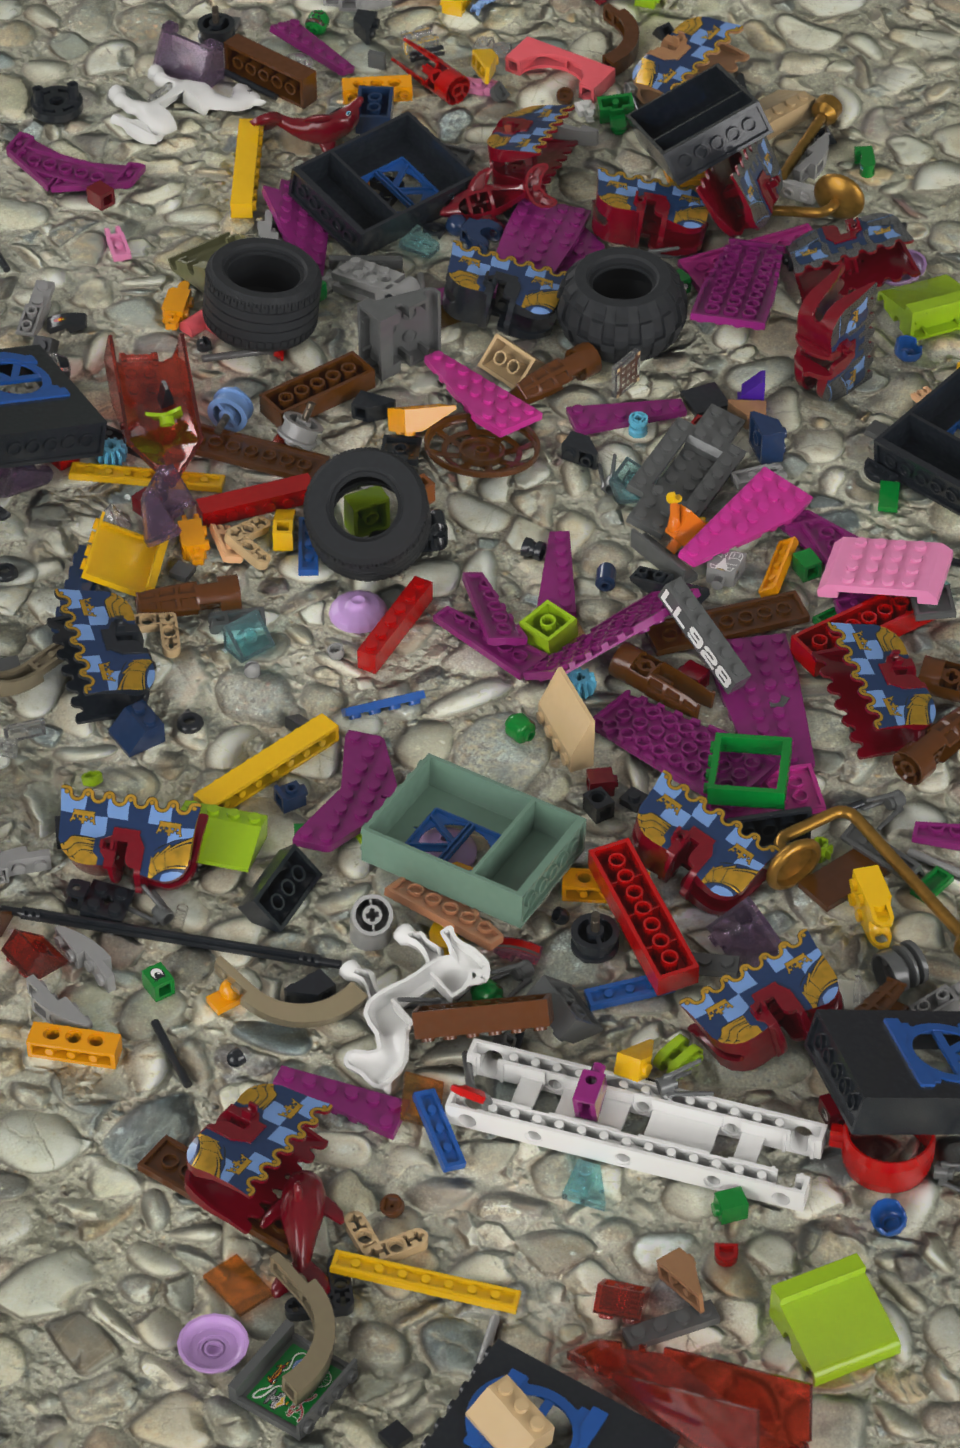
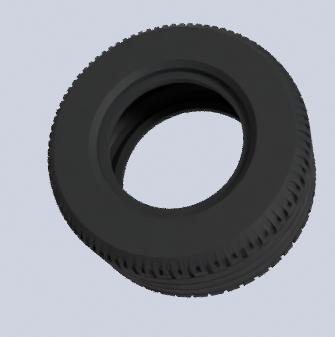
[202,237,322,352]
[303,447,431,582]

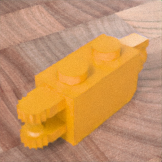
[177,513,210,566]

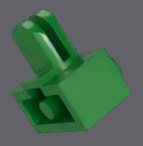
[597,92,635,135]

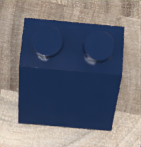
[748,411,787,465]
[108,699,165,758]

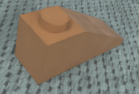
[656,1247,705,1314]

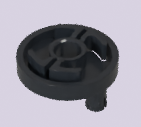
[30,81,83,123]

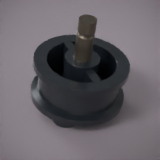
[197,5,235,50]
[571,911,620,964]

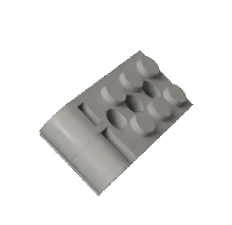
[331,257,420,301]

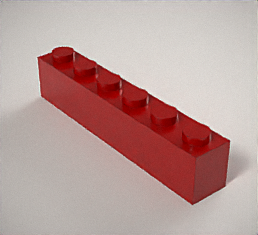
[196,473,311,528]
[357,576,433,674]

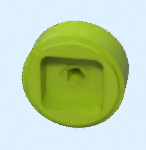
[81,770,103,787]

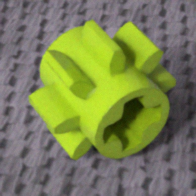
[814,837,833,863]

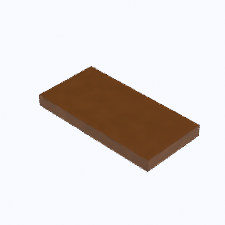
[798,849,891,912]

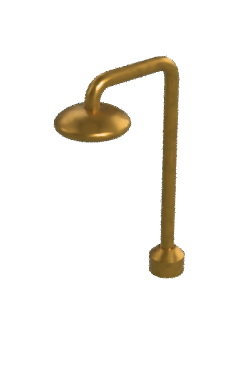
[771,94,865,219]
[766,805,960,958]

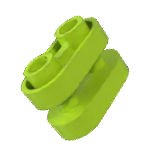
[653,1034,704,1080]

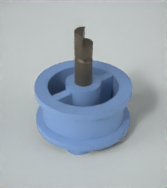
[207,387,254,435]

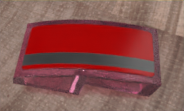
[493,937,543,965]

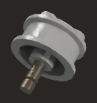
[277,401,324,451]

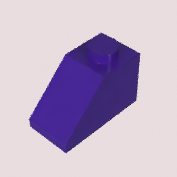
[737,370,766,401]

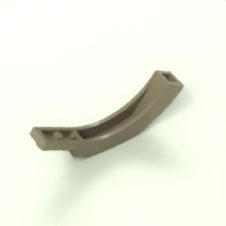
[0,643,64,697]
[214,955,368,1028]
[270,1252,336,1406]

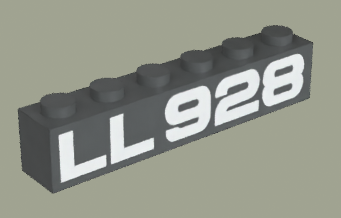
[658,577,751,694]

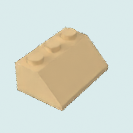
[477,333,546,389]
[465,1375,555,1448]

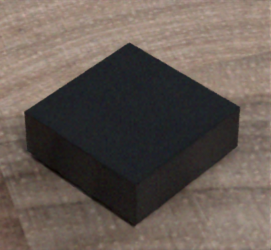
[378,1420,413,1448]

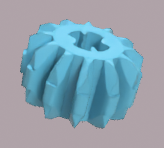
[95,437,128,466]
[567,667,597,700]

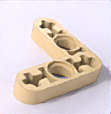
[224,516,271,570]
[134,612,181,658]
[344,1211,429,1262]

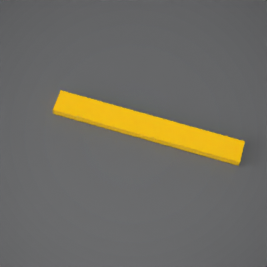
[68,462,226,493]
[329,1249,522,1315]

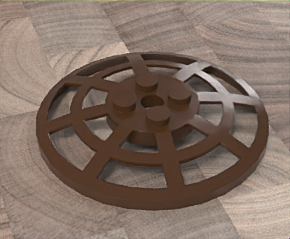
[424,412,541,478]

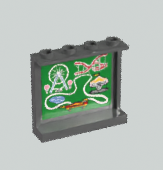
[228,1319,359,1441]

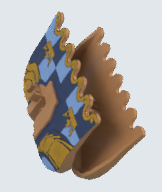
[632,17,750,106]

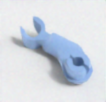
[470,0,496,16]

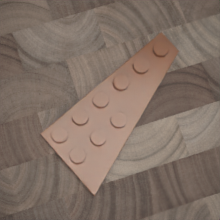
[384,877,504,951]

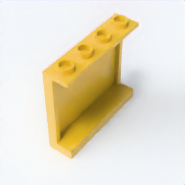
[80,511,170,597]

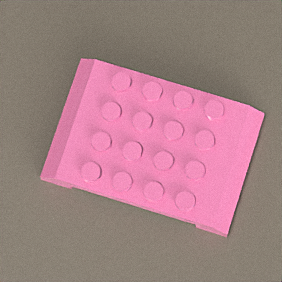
[817,537,953,605]

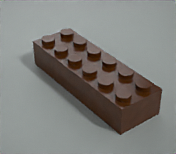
[224,33,317,109]
[259,351,375,428]
[412,993,554,1043]

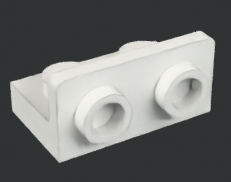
[780,179,816,205]

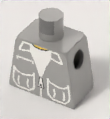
[706,550,747,590]

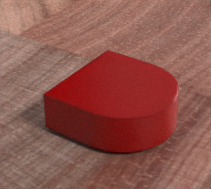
[714,1243,738,1267]

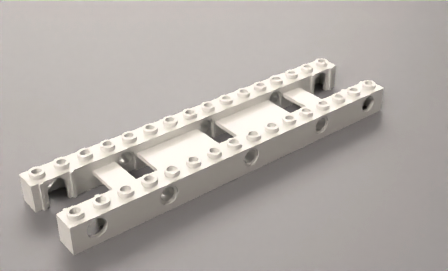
[445,1038,828,1212]

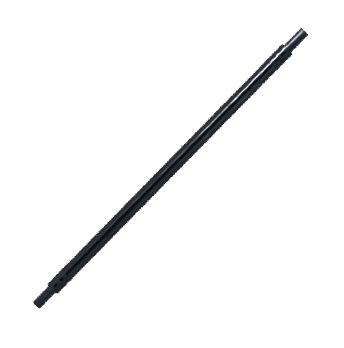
[0,905,342,969]

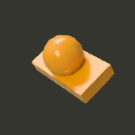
[206,979,243,1016]

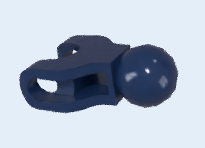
[445,214,504,254]

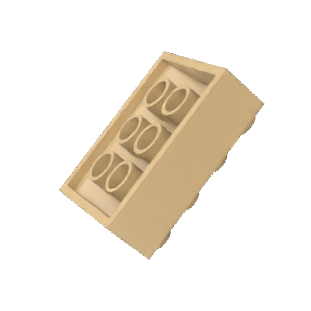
[758,90,816,140]
[536,666,595,773]

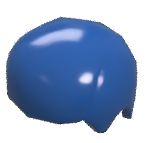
[894,335,922,363]
[870,1198,907,1237]

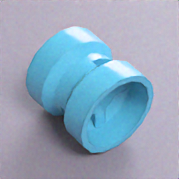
[628,411,648,438]

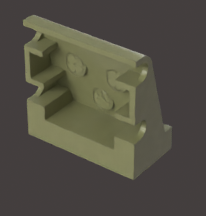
[168,232,248,293]

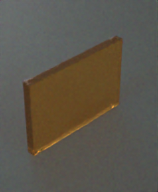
[400,1071,444,1126]
[203,1254,272,1317]

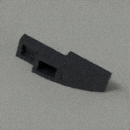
[629,566,710,604]

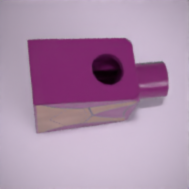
[572,1062,607,1122]

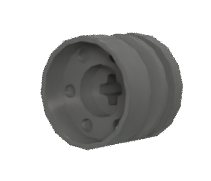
[871,940,929,993]

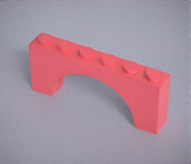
[505,36,616,103]

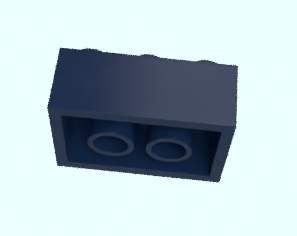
[355,86,394,134]

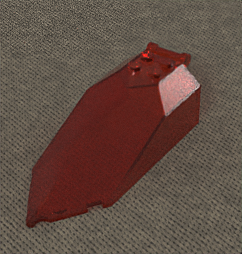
[104,333,204,487]

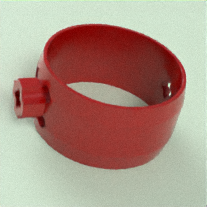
[829,1123,936,1193]

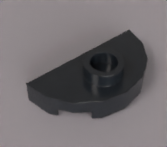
[864,457,898,483]

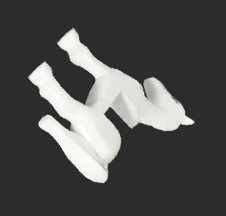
[108,64,266,144]
[339,923,491,1096]

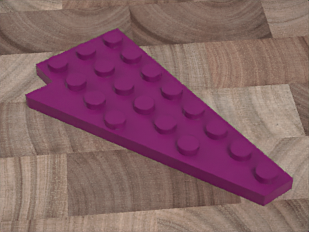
[262,179,328,280]

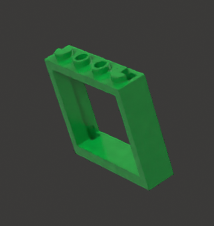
[703,732,792,810]

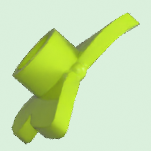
[145,406,183,427]

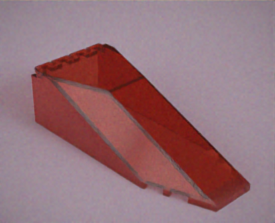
[567,1338,813,1448]

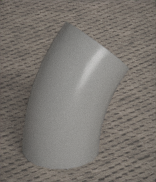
[350,894,393,951]

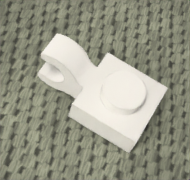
[574,99,596,123]

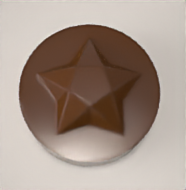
[556,87,574,105]
[380,1193,405,1219]

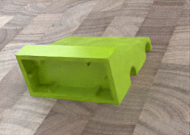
[877,274,960,341]
[769,1253,901,1387]

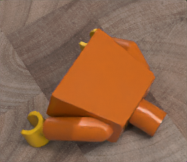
[665,492,709,555]

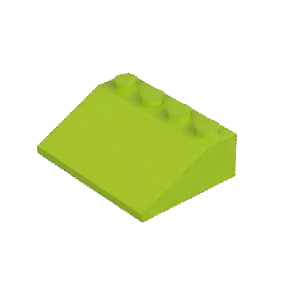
[180,800,268,872]

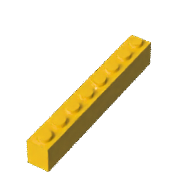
[230,118,264,218]
[193,713,339,808]

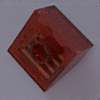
[1,929,68,979]
[593,1278,651,1324]

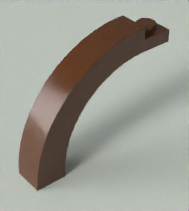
[602,3,639,76]

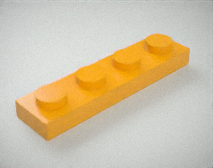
[758,536,799,598]

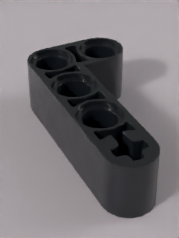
[369,509,448,552]

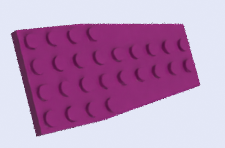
[492,199,591,299]
[690,238,784,330]
[522,588,701,682]
[712,633,815,769]
[593,690,781,810]

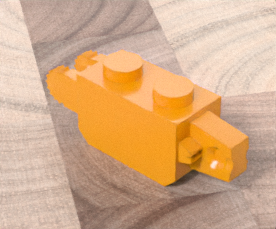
[162,280,194,331]

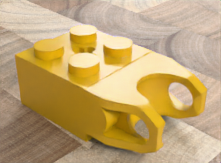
[848,865,894,949]

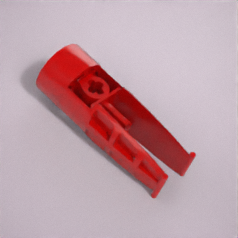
[391,38,470,105]

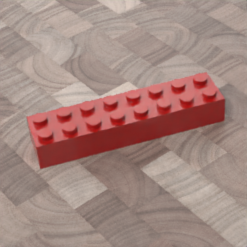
[790,595,935,677]
[588,837,699,996]

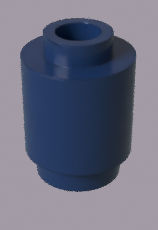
[595,562,616,592]

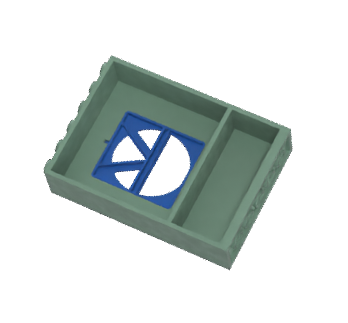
[360,753,587,929]

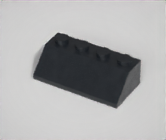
[724,806,812,847]
[238,843,323,933]

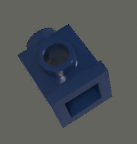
[273,780,308,814]

